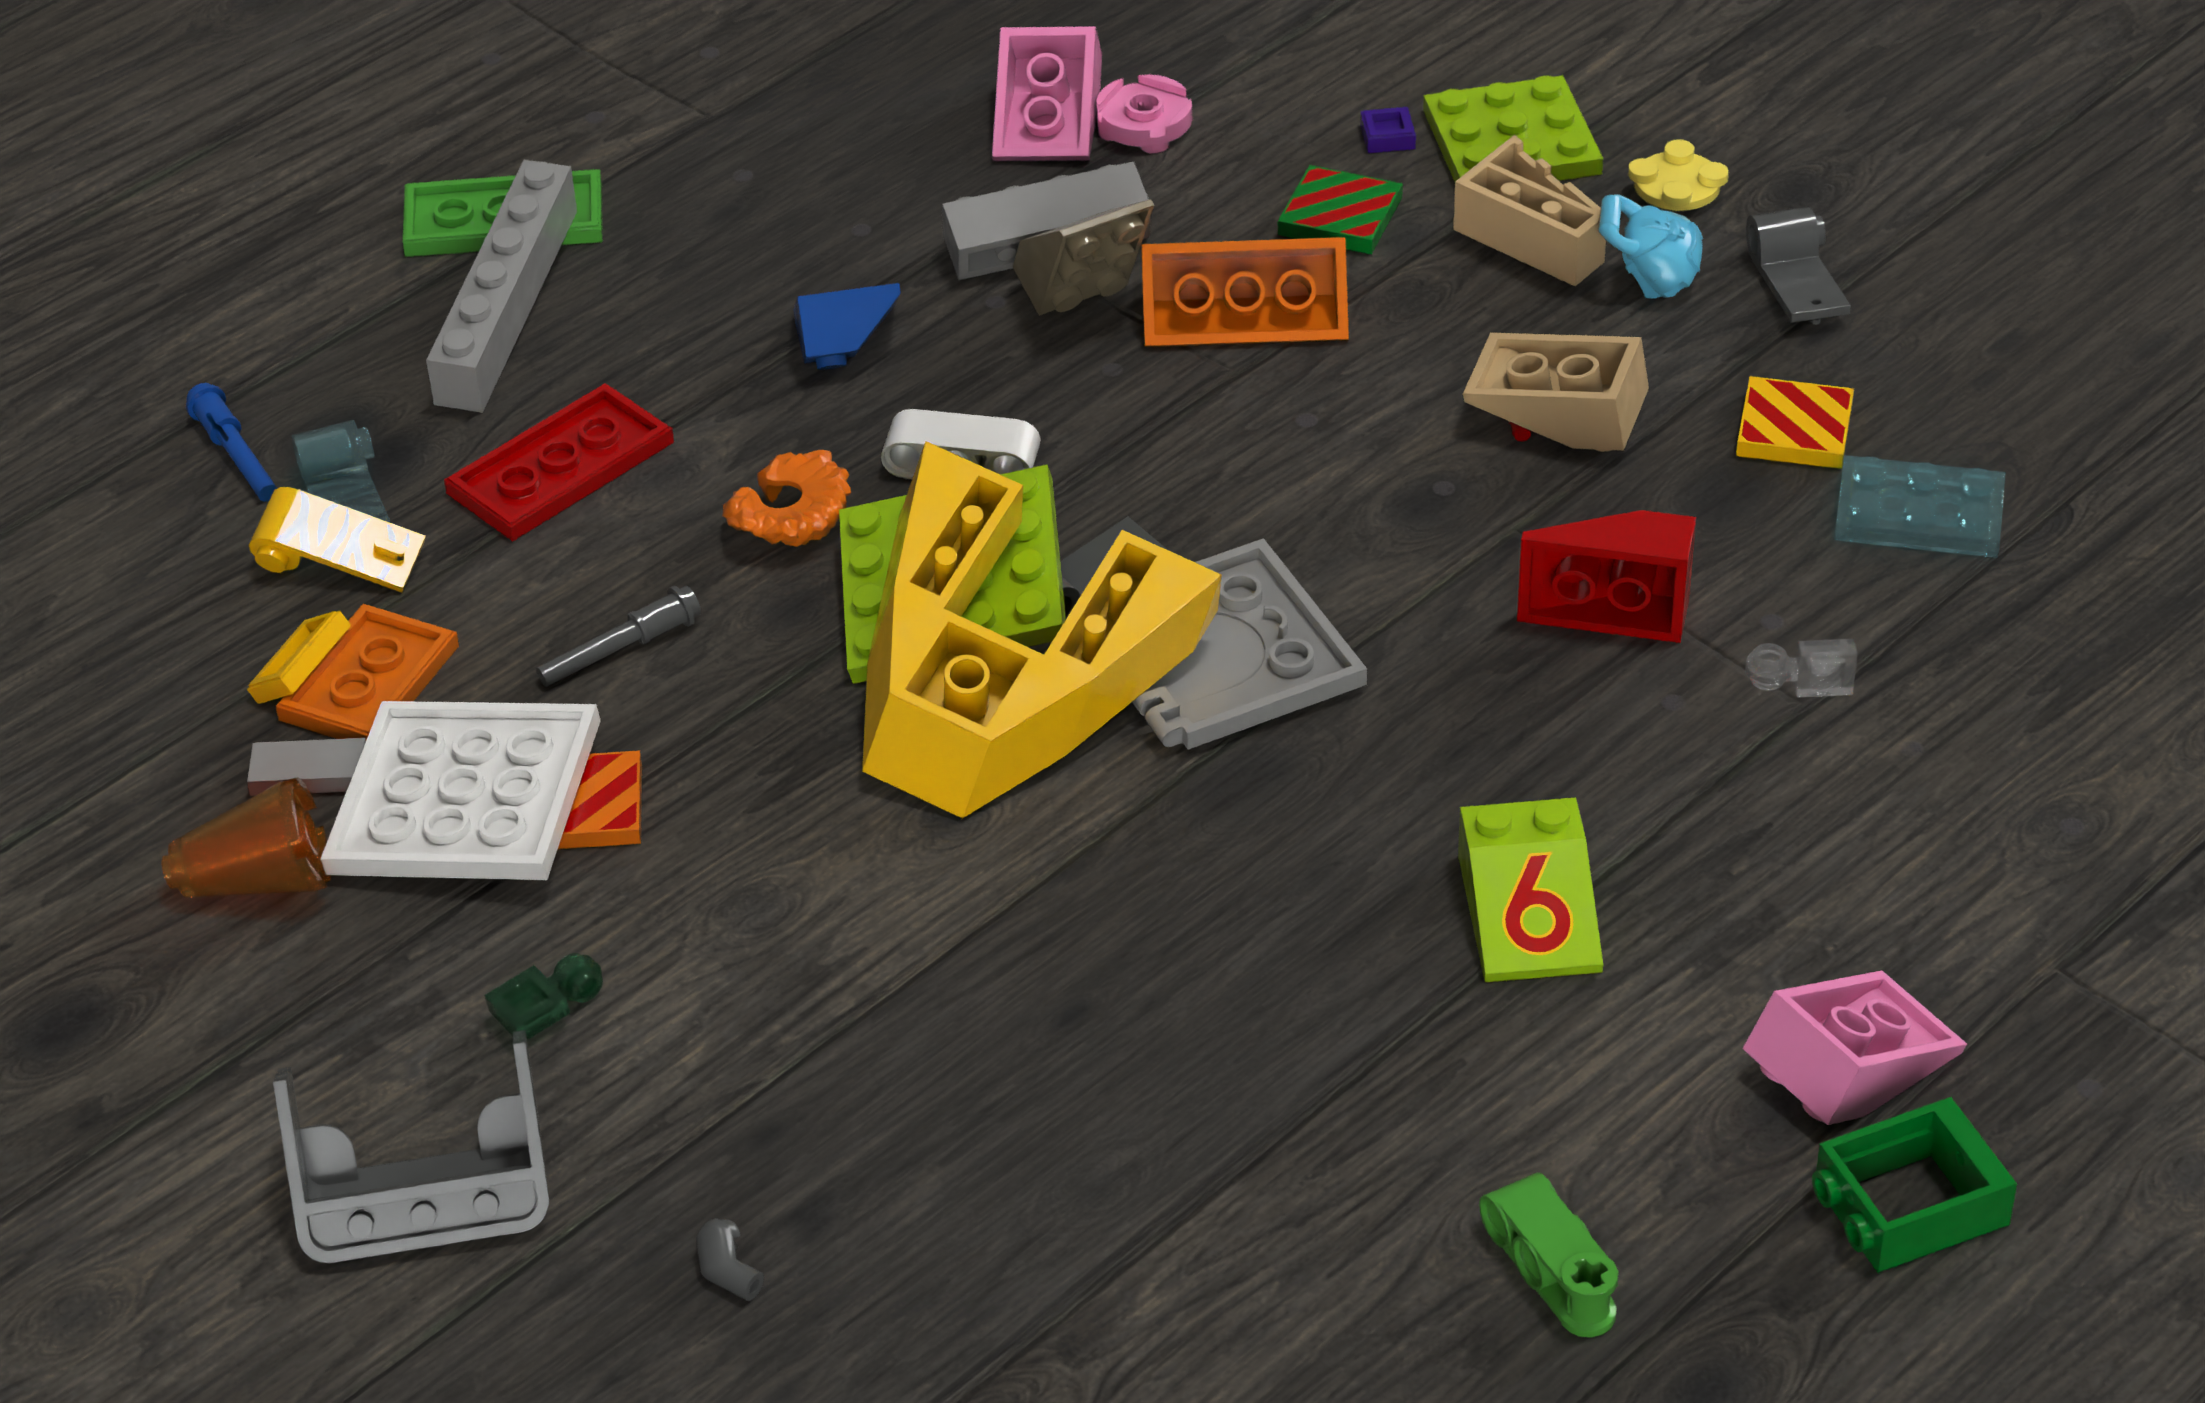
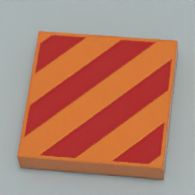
[558,750,642,849]

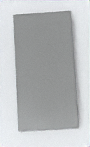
[247,738,366,796]

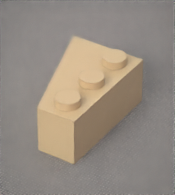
[1453,135,1606,286]

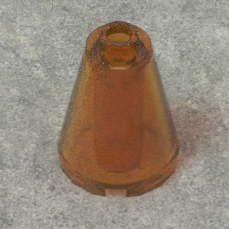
[161,777,332,897]

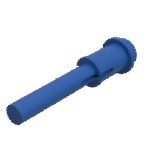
[186,383,277,502]

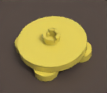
[1628,140,1729,211]

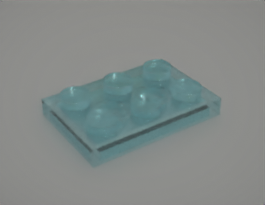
[1834,455,2006,558]

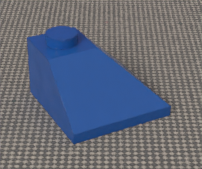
[793,283,901,370]

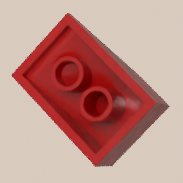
[1517,510,1696,643]

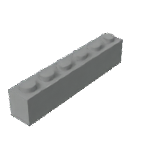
[426,160,577,413]

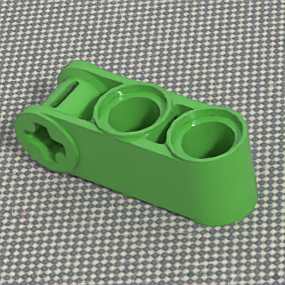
[1479,1172,1618,1337]

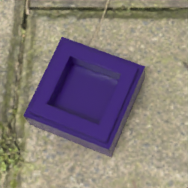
[1360,107,1416,153]

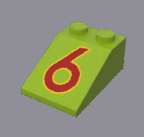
[1458,797,1603,982]

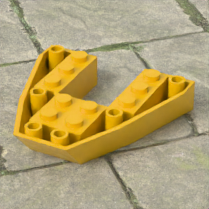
[862,441,1222,819]

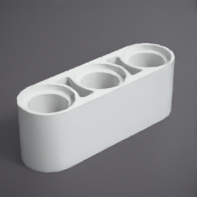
[881,409,1041,479]

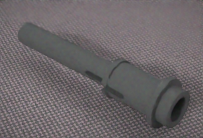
[536,585,701,687]

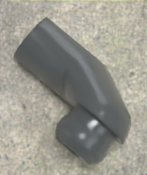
[696,1219,764,1301]

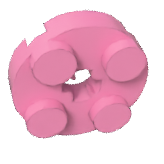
[1096,74,1192,154]

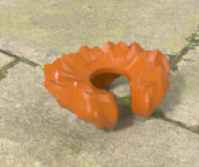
[722,450,851,547]

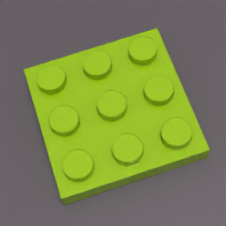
[1423,75,1603,182]

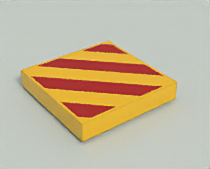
[1736,376,1854,469]

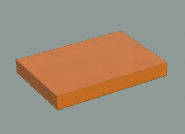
[276,604,459,740]

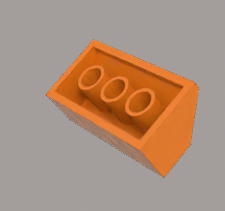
[1141,237,1349,347]

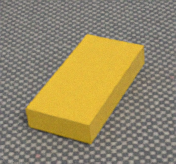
[247,611,351,704]

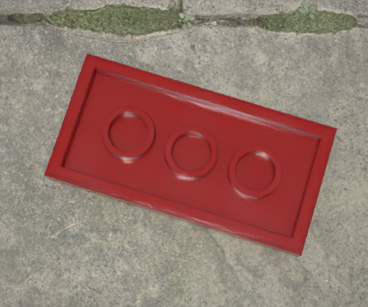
[444,383,674,541]

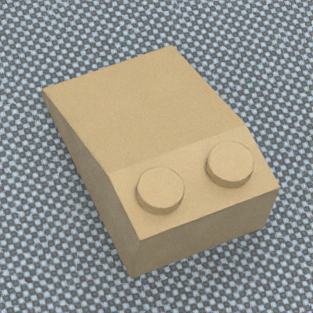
[1463,333,1649,452]

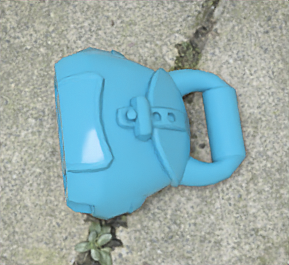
[1599,194,1703,298]

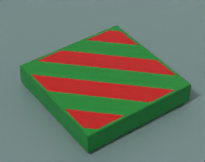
[1278,165,1403,254]

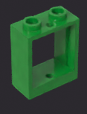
[1812,1097,2017,1273]

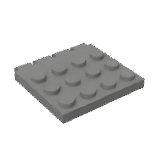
[1132,538,1367,750]

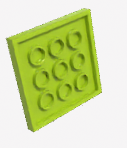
[839,464,1066,684]

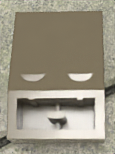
[1013,199,1154,315]

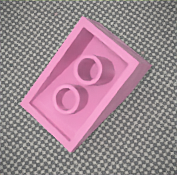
[992,27,1102,161]
[1743,970,1967,1125]

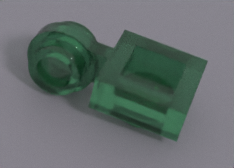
[484,953,603,1040]

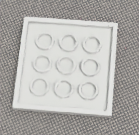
[321,701,601,880]

